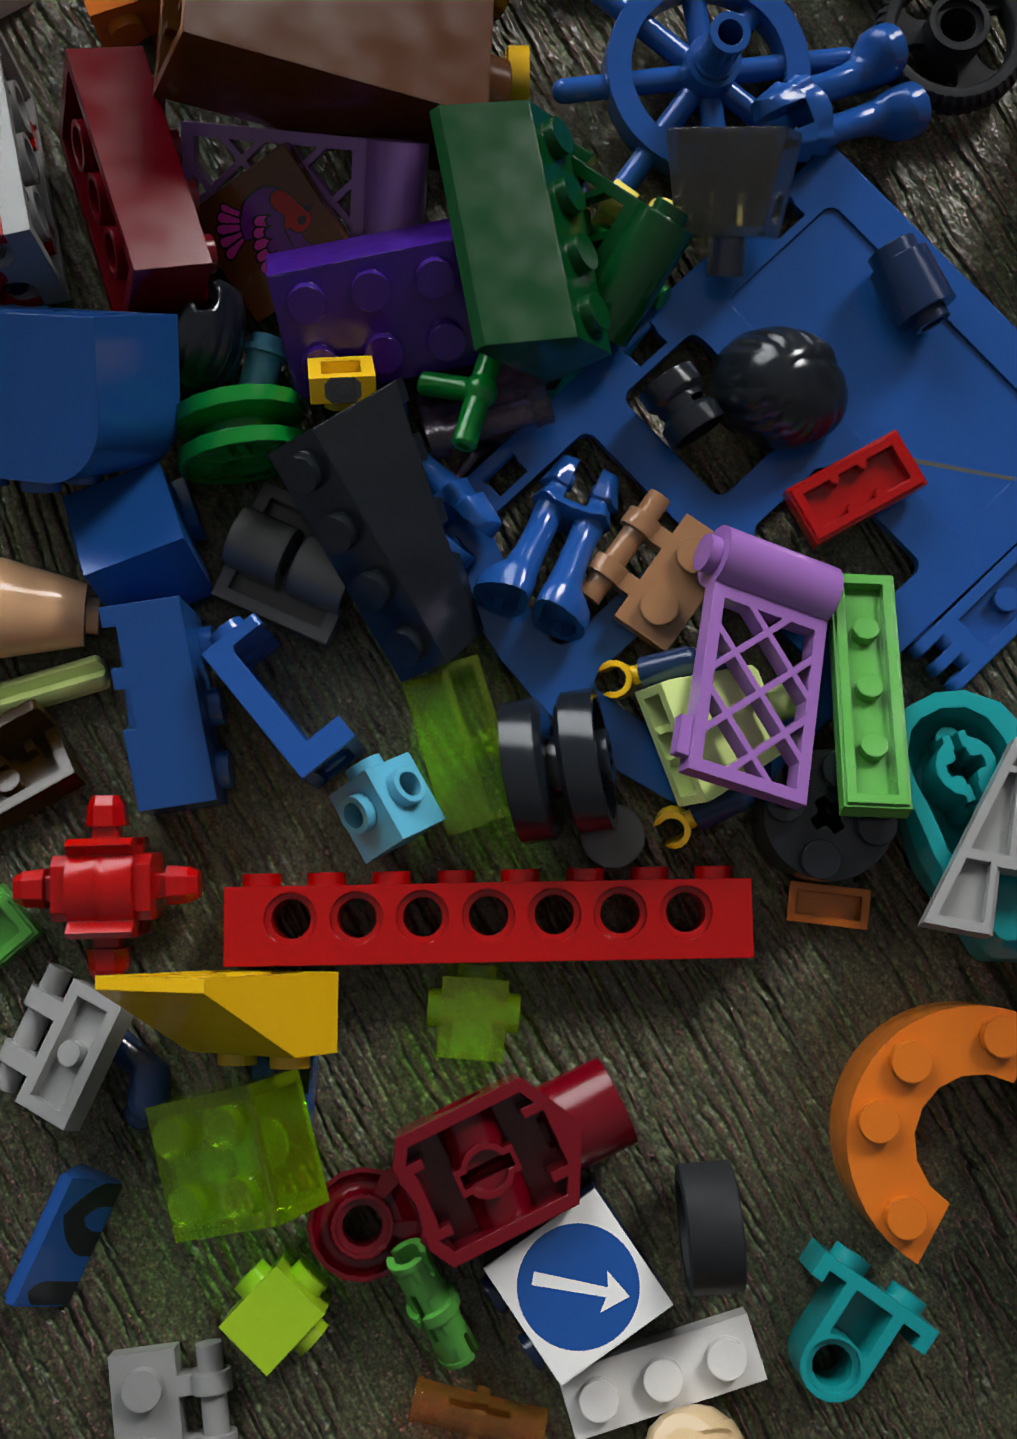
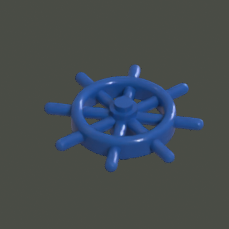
[551,0,852,232]

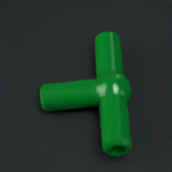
[417,353,502,452]

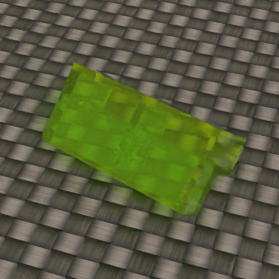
[402,654,512,839]

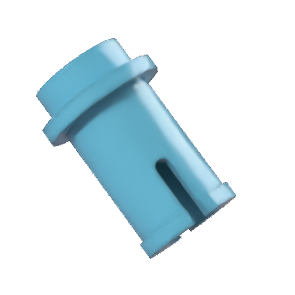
[239,332,288,385]

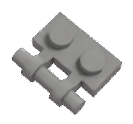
[0,962,134,1131]
[107,1338,238,1439]

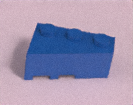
[98,595,236,816]

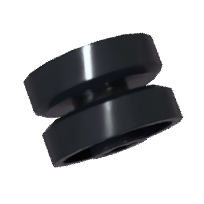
[498,687,618,845]

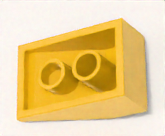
[95,969,339,1070]

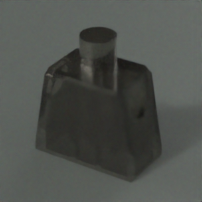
[666,126,802,277]

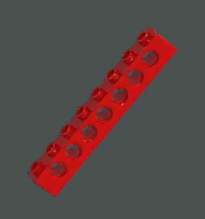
[223,866,754,967]

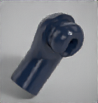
[112,1029,171,1131]

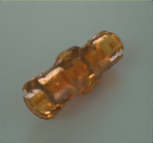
[408,1375,548,1439]

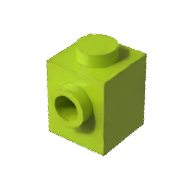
[219,1251,332,1376]

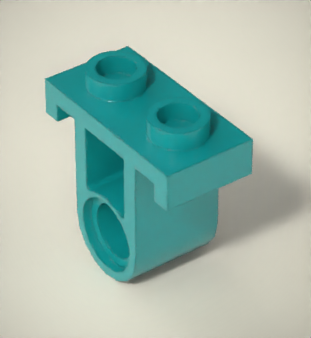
[787,1237,940,1403]

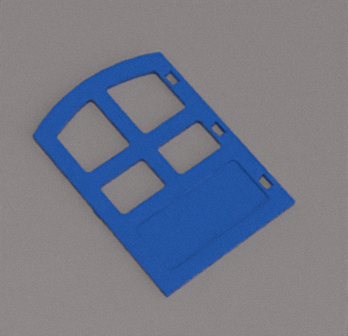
[447,146,1017,823]

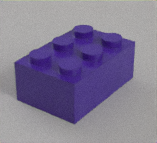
[266,218,479,399]

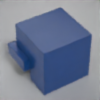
[62,460,214,606]

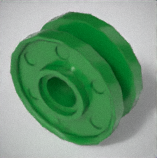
[175,384,305,485]

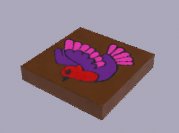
[198,142,350,323]

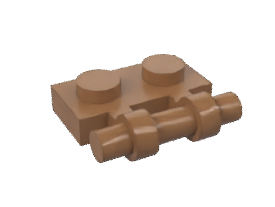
[582,489,714,652]

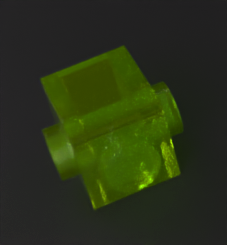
[427,963,521,1062]

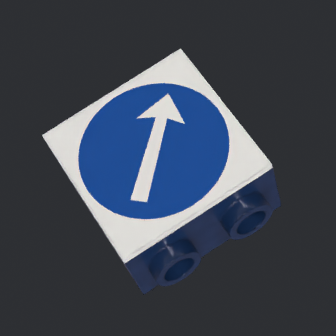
[480,1176,674,1386]

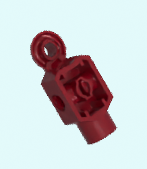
[307,1057,638,1283]

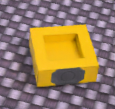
[307,355,376,411]

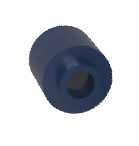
[868,233,956,335]

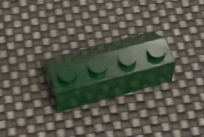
[429,100,612,383]

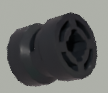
[639,361,726,451]

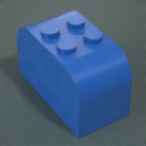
[0,305,180,493]

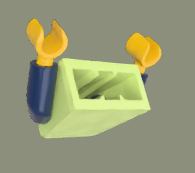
[598,646,796,849]

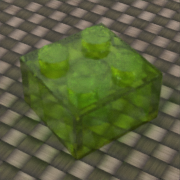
[145,1069,330,1243]

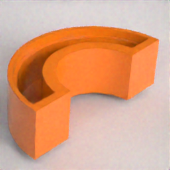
[829,1001,1017,1264]

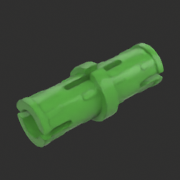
[386,1238,479,1371]

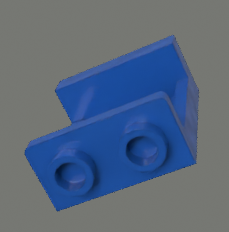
[201,613,367,790]

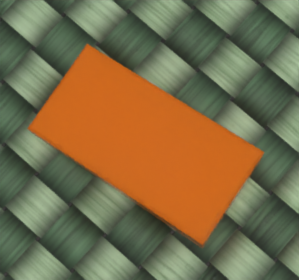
[786,881,871,930]

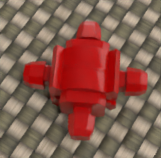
[13,795,202,980]

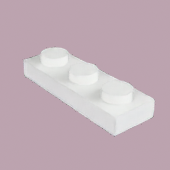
[560,1306,768,1439]

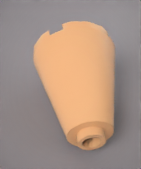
[0,556,101,659]

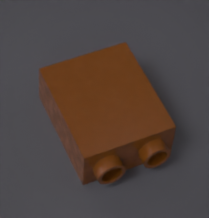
[153,0,512,171]

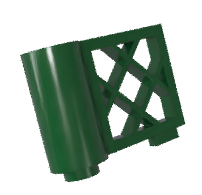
[570,141,694,348]

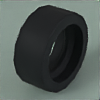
[674,1159,747,1296]

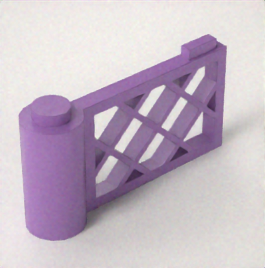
[181,121,429,267]
[670,525,844,810]

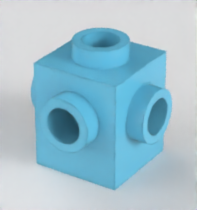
[329,752,446,864]

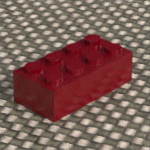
[58,46,218,314]

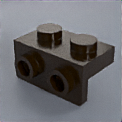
[0,699,86,832]

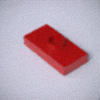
[782,429,928,549]

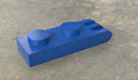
[906,543,1017,691]

